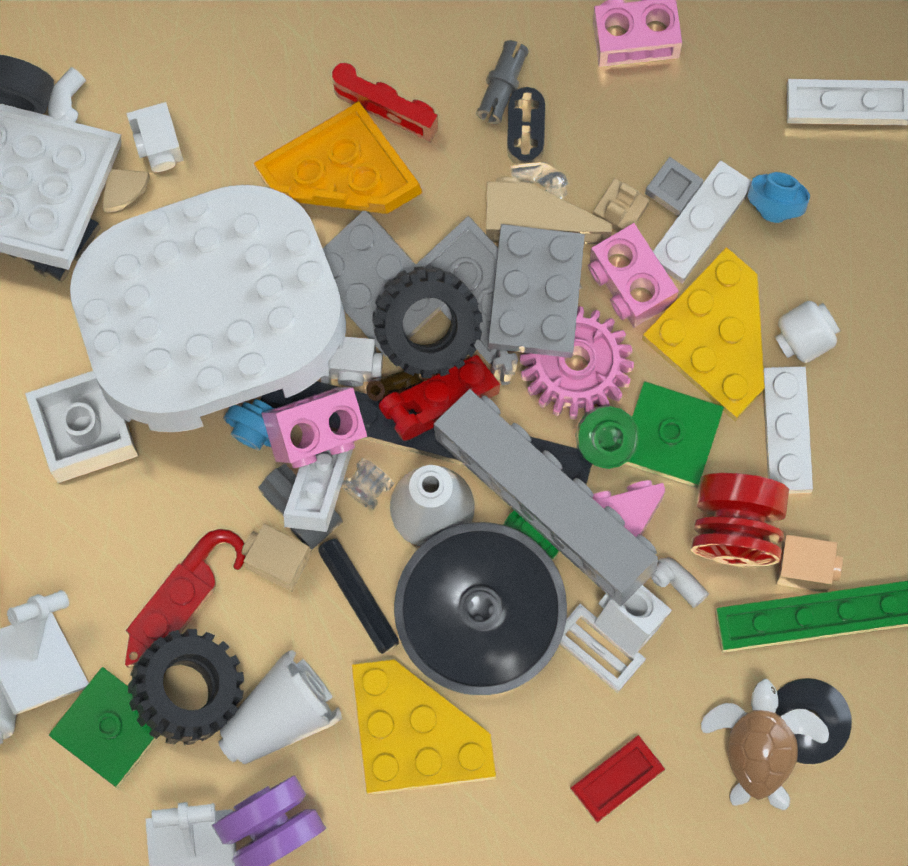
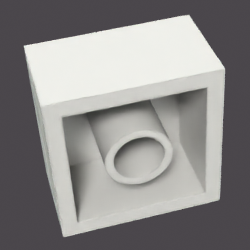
[25,371,138,483]

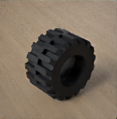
[372,266,483,378]
[128,629,244,745]

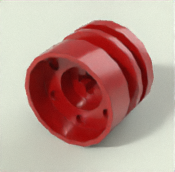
[691,472,789,567]

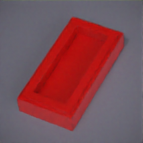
[570,735,665,824]

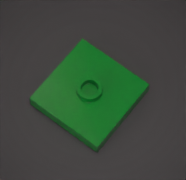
[625,381,724,488]
[49,667,156,789]

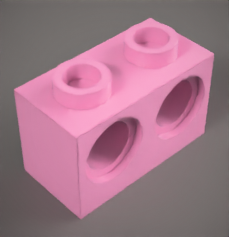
[593,0,682,67]
[588,223,679,328]
[261,387,367,468]

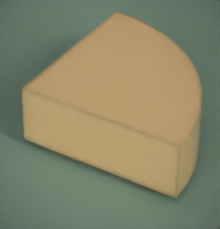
[103,169,150,213]

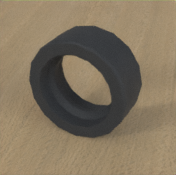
[0,55,54,114]

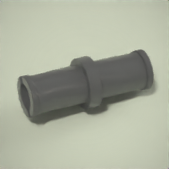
[476,40,529,124]

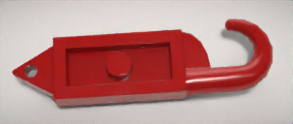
[125,529,246,668]

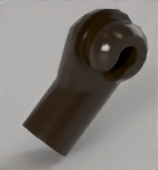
[366,371,424,401]

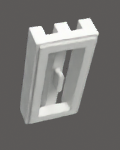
[560,604,646,693]

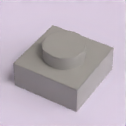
[645,157,704,217]

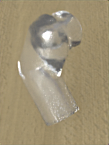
[511,162,569,199]

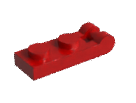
[332,62,438,143]
[379,355,501,441]

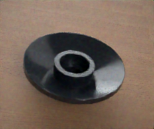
[775,678,852,765]

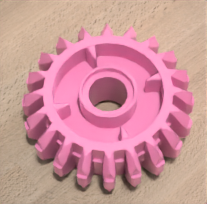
[520,306,634,419]

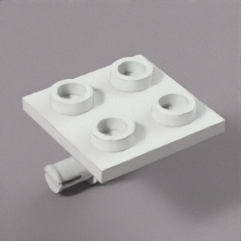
[0,590,89,715]
[145,802,236,866]

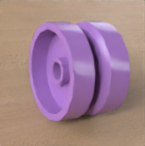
[211,775,326,866]

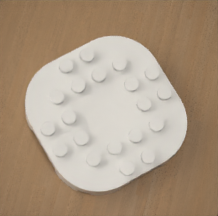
[70,185,346,432]

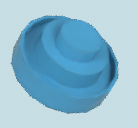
[747,172,810,223]
[223,399,274,451]

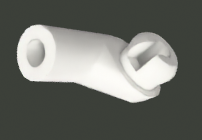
[48,67,86,122]
[651,557,709,608]

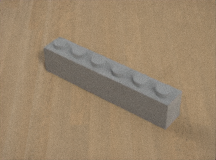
[434,389,658,606]

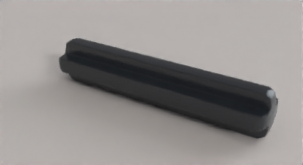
[318,538,399,654]

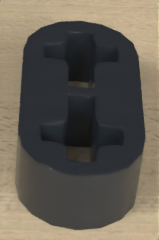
[507,87,545,167]

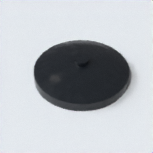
[394,522,567,695]

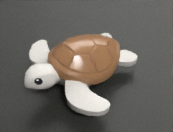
[701,679,829,810]

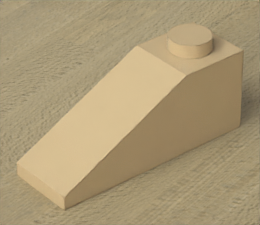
[486,177,612,244]

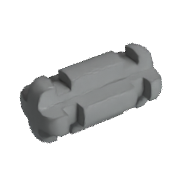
[491,350,518,386]

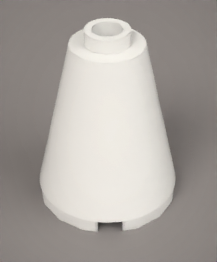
[390,465,475,547]
[218,650,342,764]

